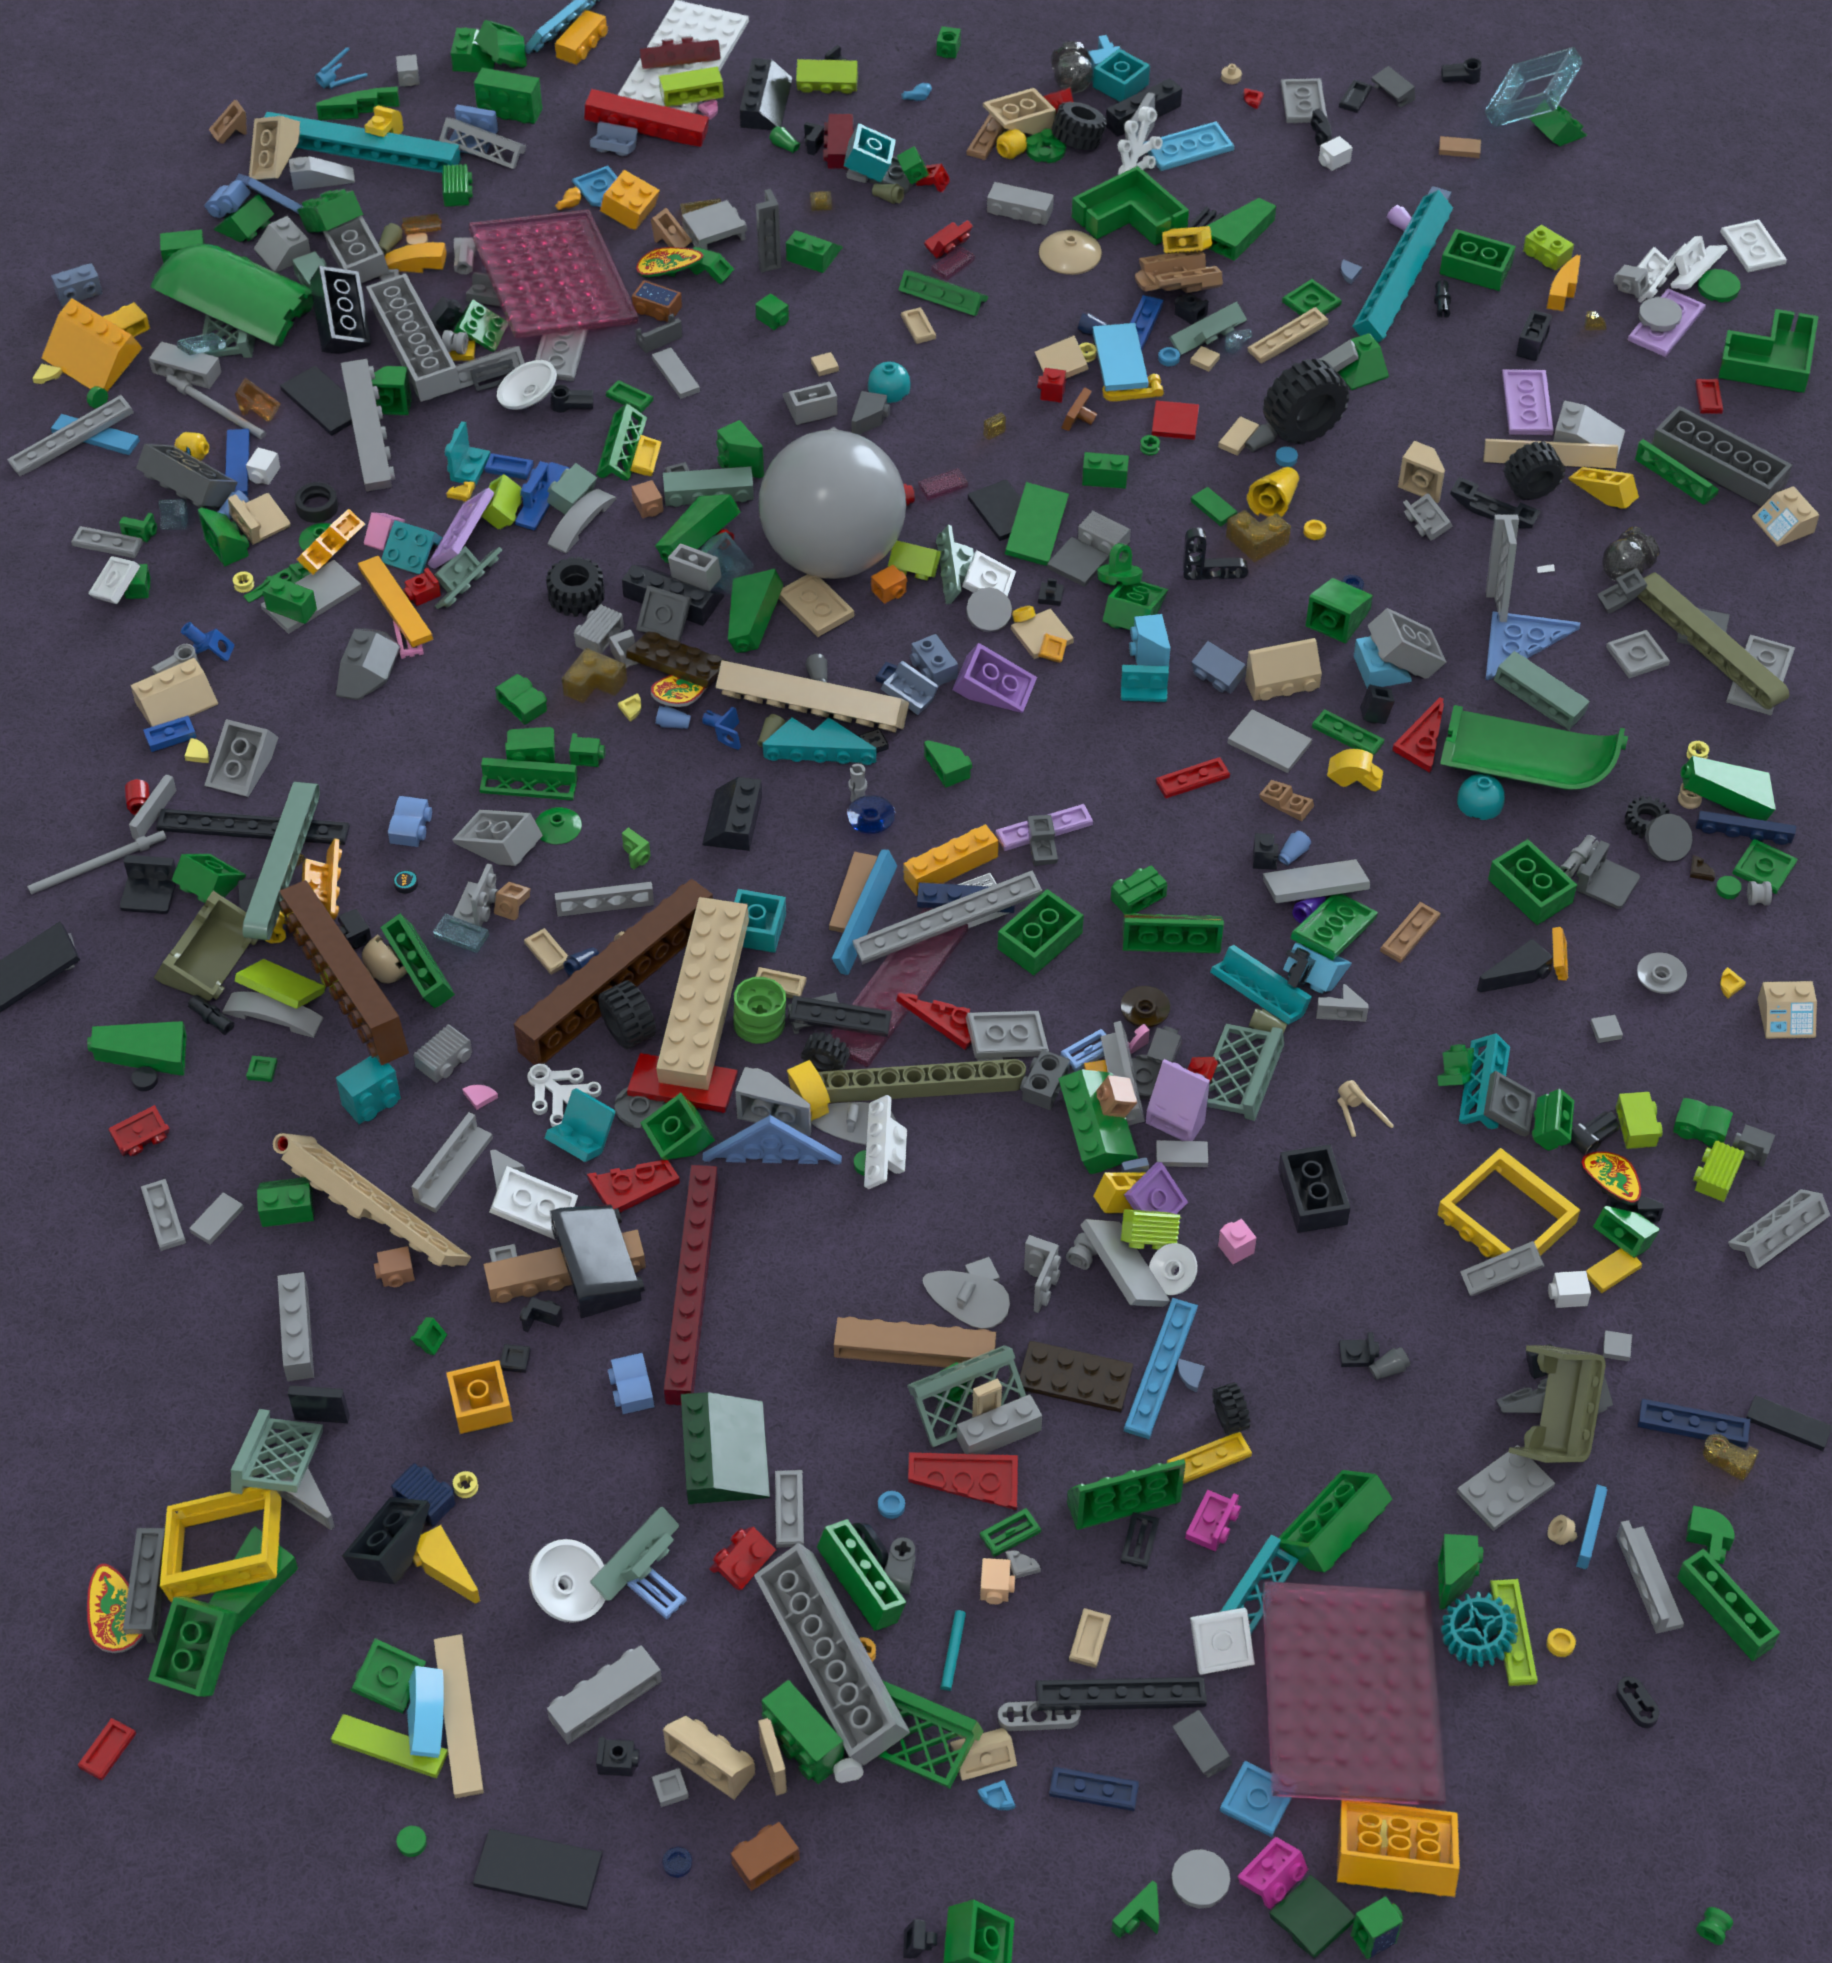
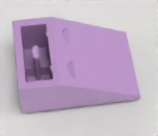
[1146,1059,1210,1141]

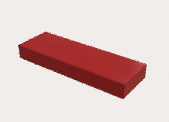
[1156,757,1230,798]

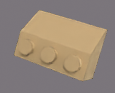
[1245,638,1322,701]
[131,658,218,727]
[663,1716,755,1800]

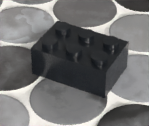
[1278,1144,1351,1233]

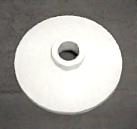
[1149,1243,1197,1295]

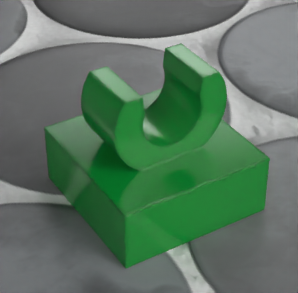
[410,1317,447,1355]

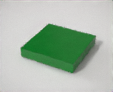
[1282,279,1342,316]
[1732,839,1798,894]
[351,1638,426,1713]

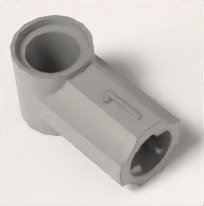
[454,238,477,274]
[151,644,200,674]

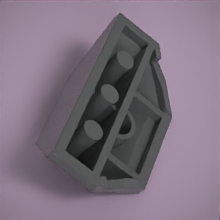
[336,628,401,700]

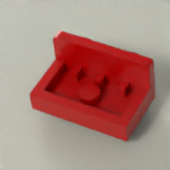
[924,220,973,259]
[108,1105,170,1157]
[710,1526,776,1590]

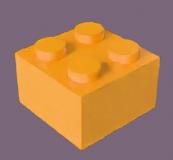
[600,170,660,230]
[446,1360,513,1434]

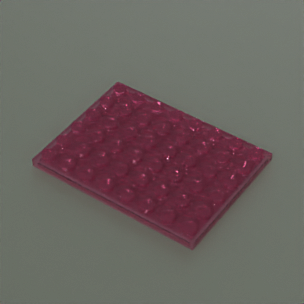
[469,209,638,338]
[1262,1581,1446,1805]

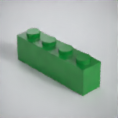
[380,913,455,1008]
[817,1519,906,1631]
[1677,1548,1780,1661]

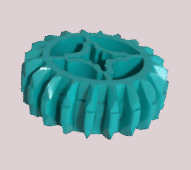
[1441,1591,1518,1668]

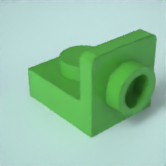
[622,827,651,870]

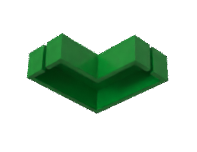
[1071,166,1189,246]
[1718,309,1818,393]

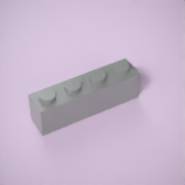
[278,1272,314,1381]
[547,1645,662,1744]

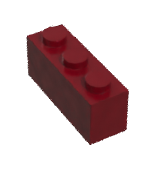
[823,114,853,169]

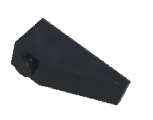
[1477,939,1553,993]

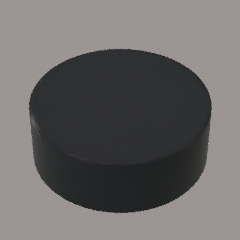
[131,1066,158,1092]

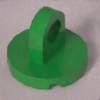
[1097,543,1143,585]

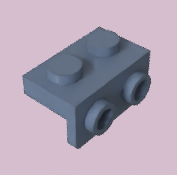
[590,122,637,156]
[881,661,939,715]

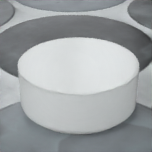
[833,1758,863,1783]

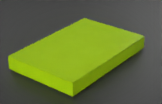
[235,959,325,1009]

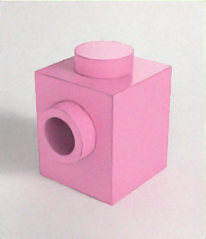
[1218,1219,1257,1264]

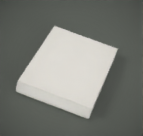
[1721,220,1787,272]
[489,1166,578,1240]

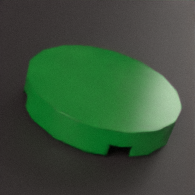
[1698,269,1740,303]

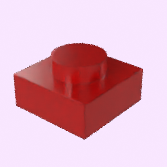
[1187,1057,1218,1082]

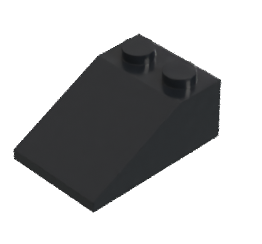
[342,1497,430,1584]

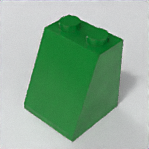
[1306,578,1373,644]

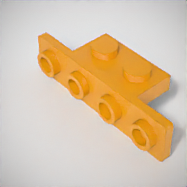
[302,838,342,920]

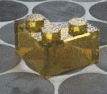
[1226,510,1291,563]
[562,648,627,703]

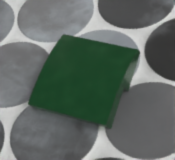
[1269,1875,1355,1959]

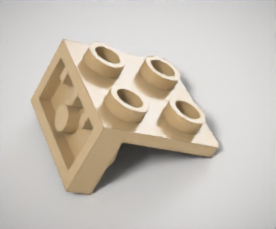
[228,493,291,545]

